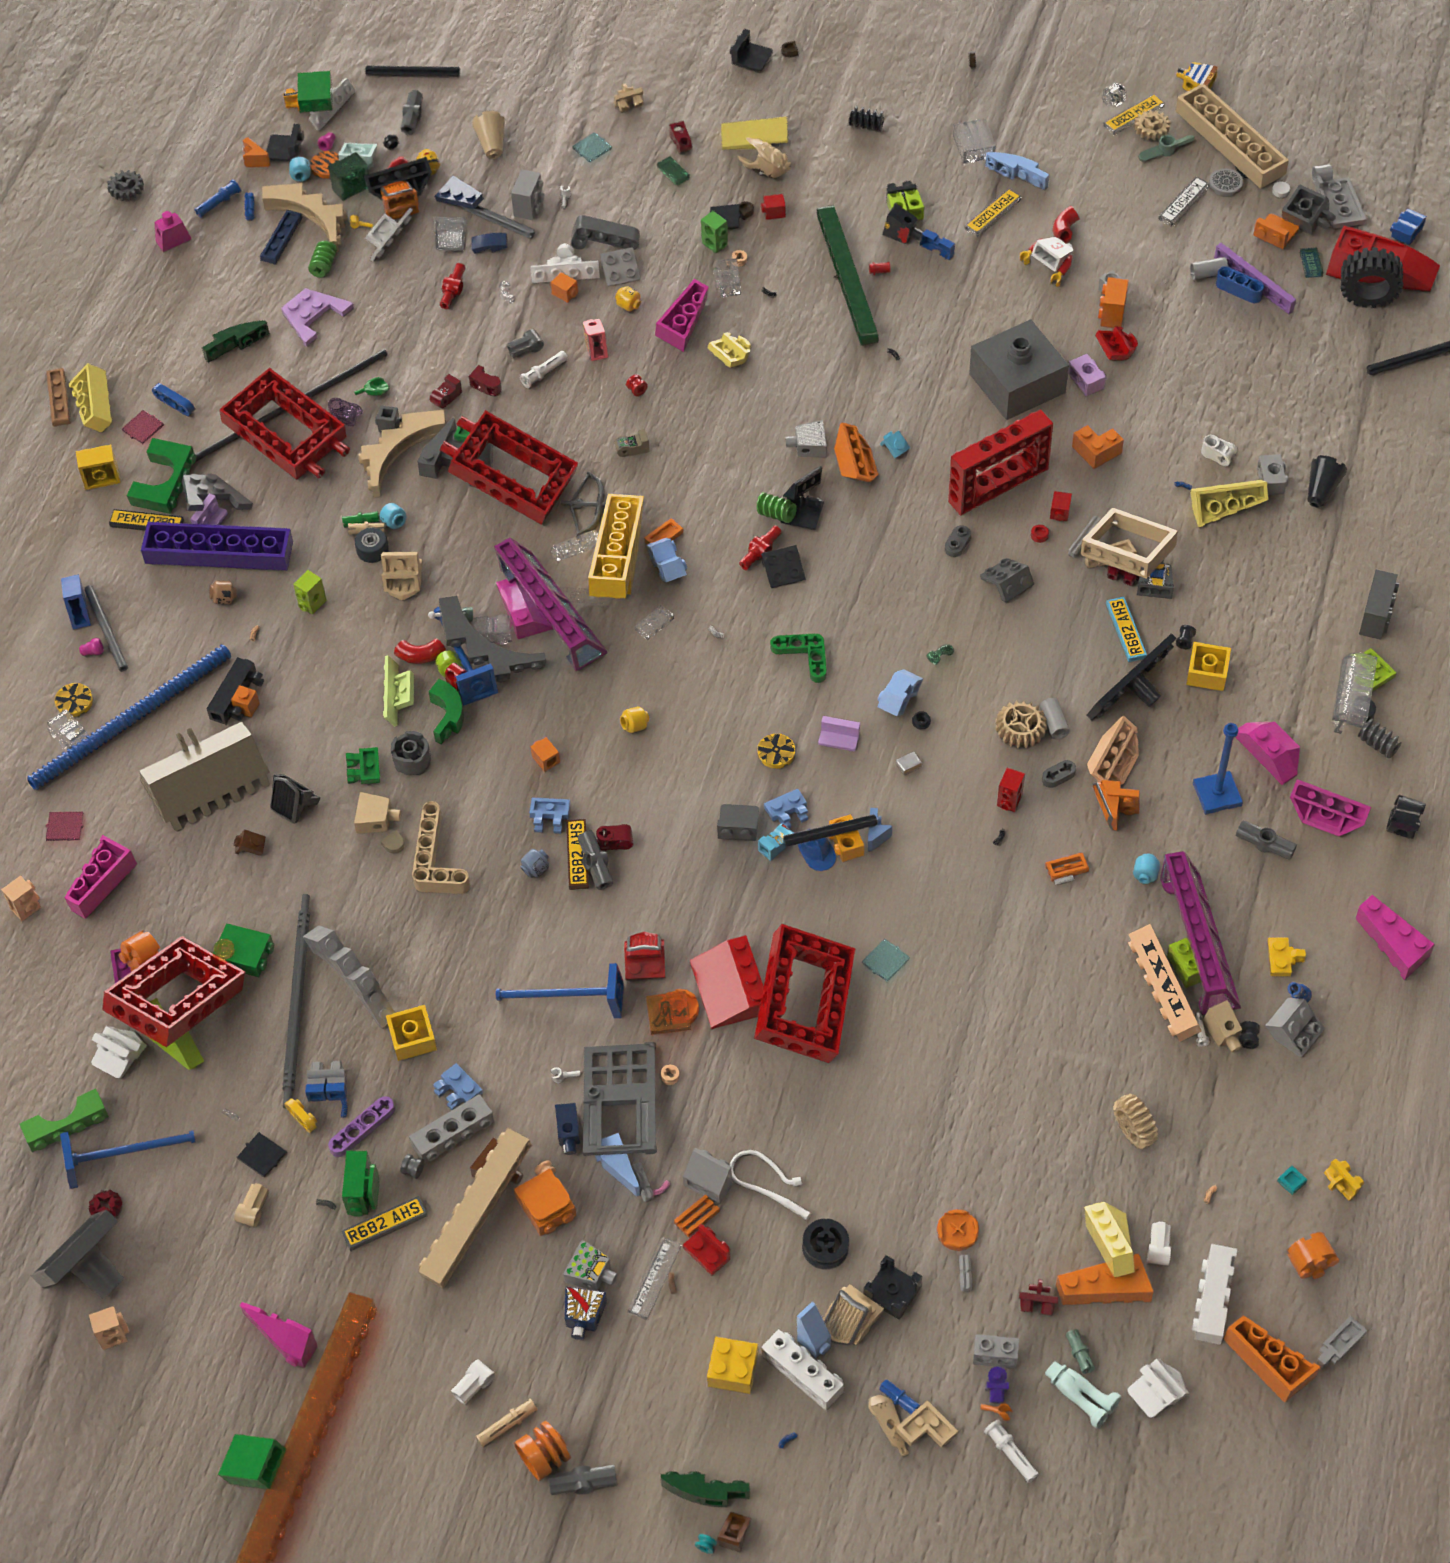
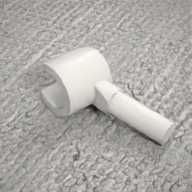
[560,186,571,208]
[551,1067,580,1083]

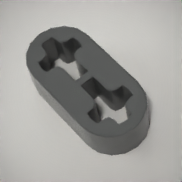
[1042,760,1076,788]

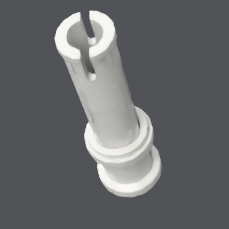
[520,351,568,388]
[984,1419,1039,1483]

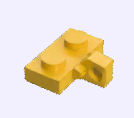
[1267,938,1306,976]

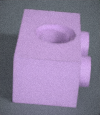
[1068,354,1106,396]

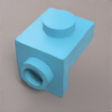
[880,430,910,459]

